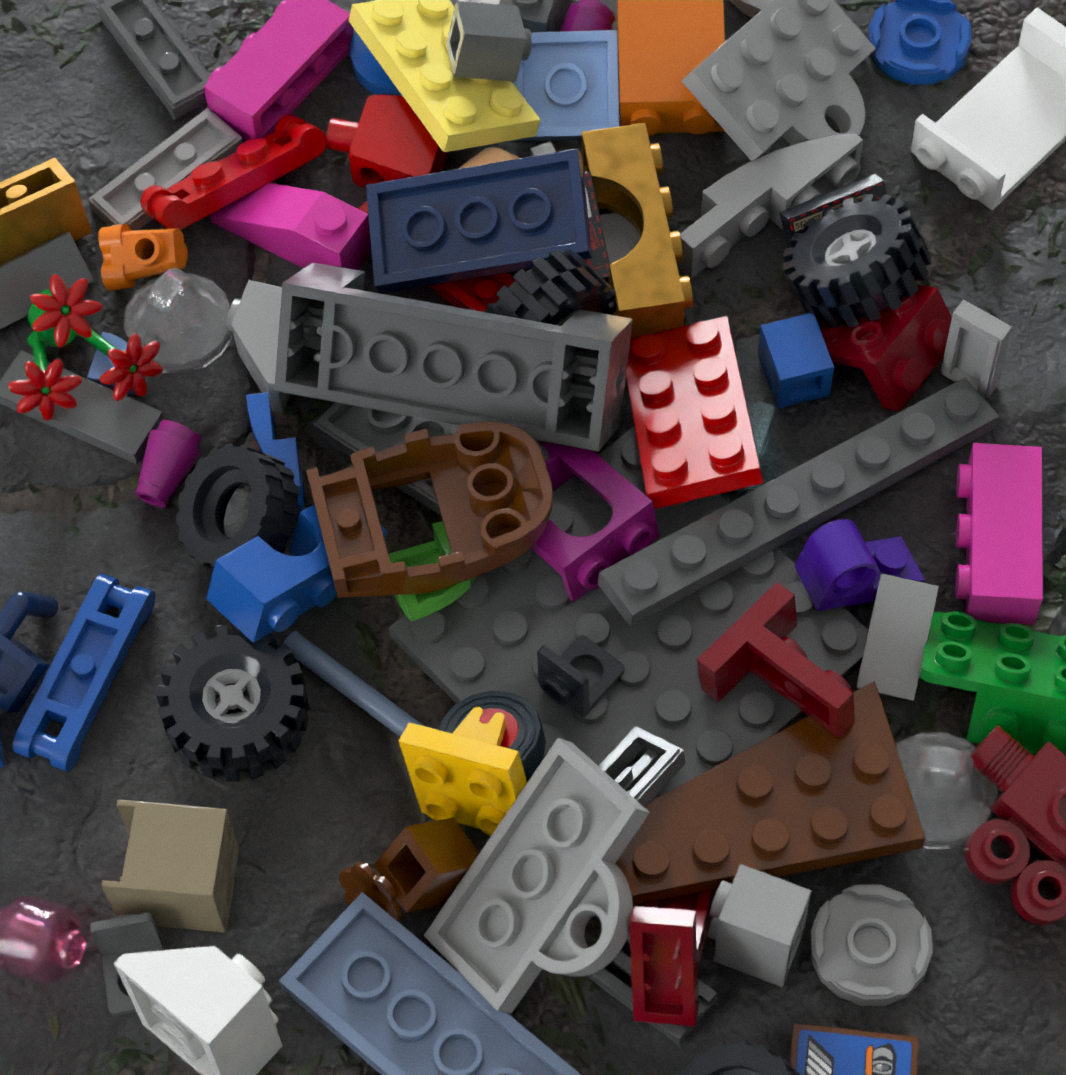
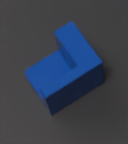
[758,313,834,408]

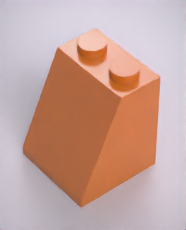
[616,0,725,136]

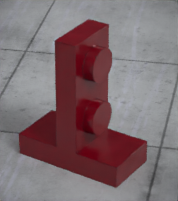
[697,582,855,739]
[629,889,716,1026]

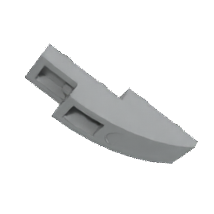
[677,133,863,279]

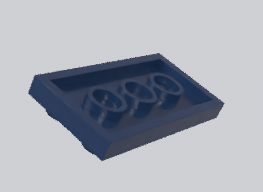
[366,148,593,293]

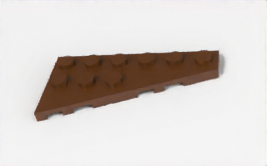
[615,681,925,906]

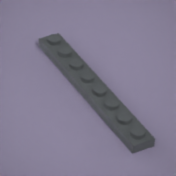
[598,377,999,627]

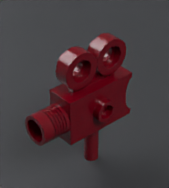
[964,725,1066,925]

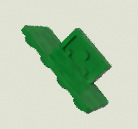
[919,611,1066,756]

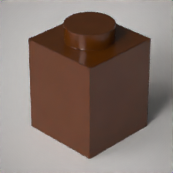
[374,817,479,913]

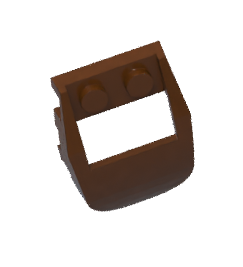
[306,421,553,598]

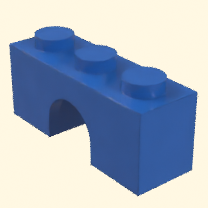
[206,504,388,643]

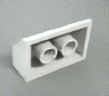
[114,946,282,1075]

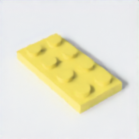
[349,0,541,152]

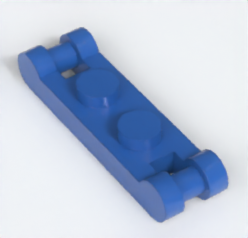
[13,573,156,772]

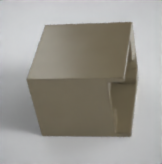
[102,799,239,933]

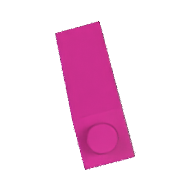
[210,183,372,270]

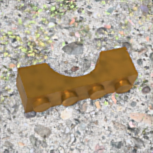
[582,123,693,339]

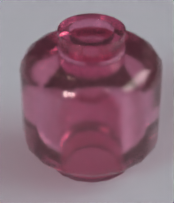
[0,896,86,984]

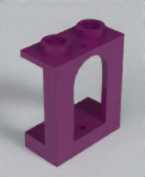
[531,442,660,603]

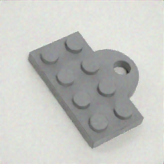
[682,0,875,161]
[424,738,650,1014]

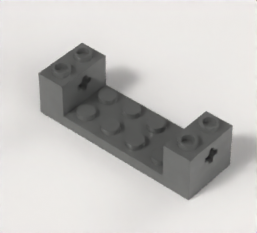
[274,262,633,451]

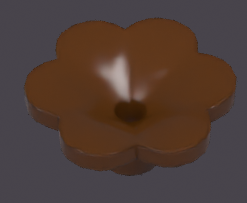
[339,862,402,921]

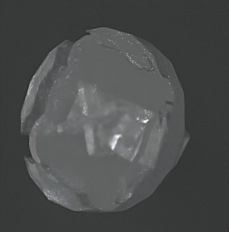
[124,268,233,373]
[896,732,997,849]

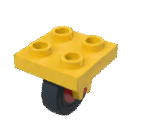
[399,691,546,836]

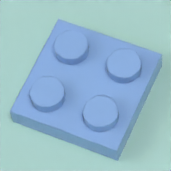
[513,30,619,141]

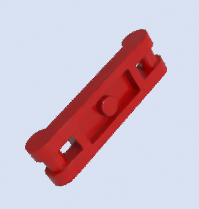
[140,114,327,230]

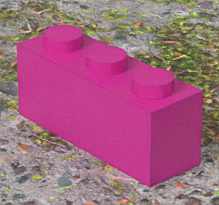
[204,0,354,141]
[955,443,1043,625]

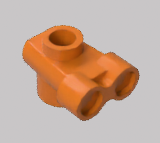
[98,224,188,291]

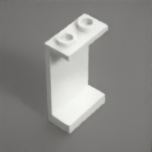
[911,8,1066,210]

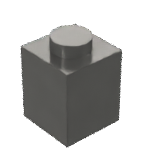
[446,1,531,81]

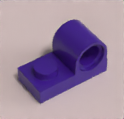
[794,519,925,611]

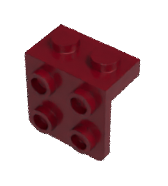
[818,284,952,412]

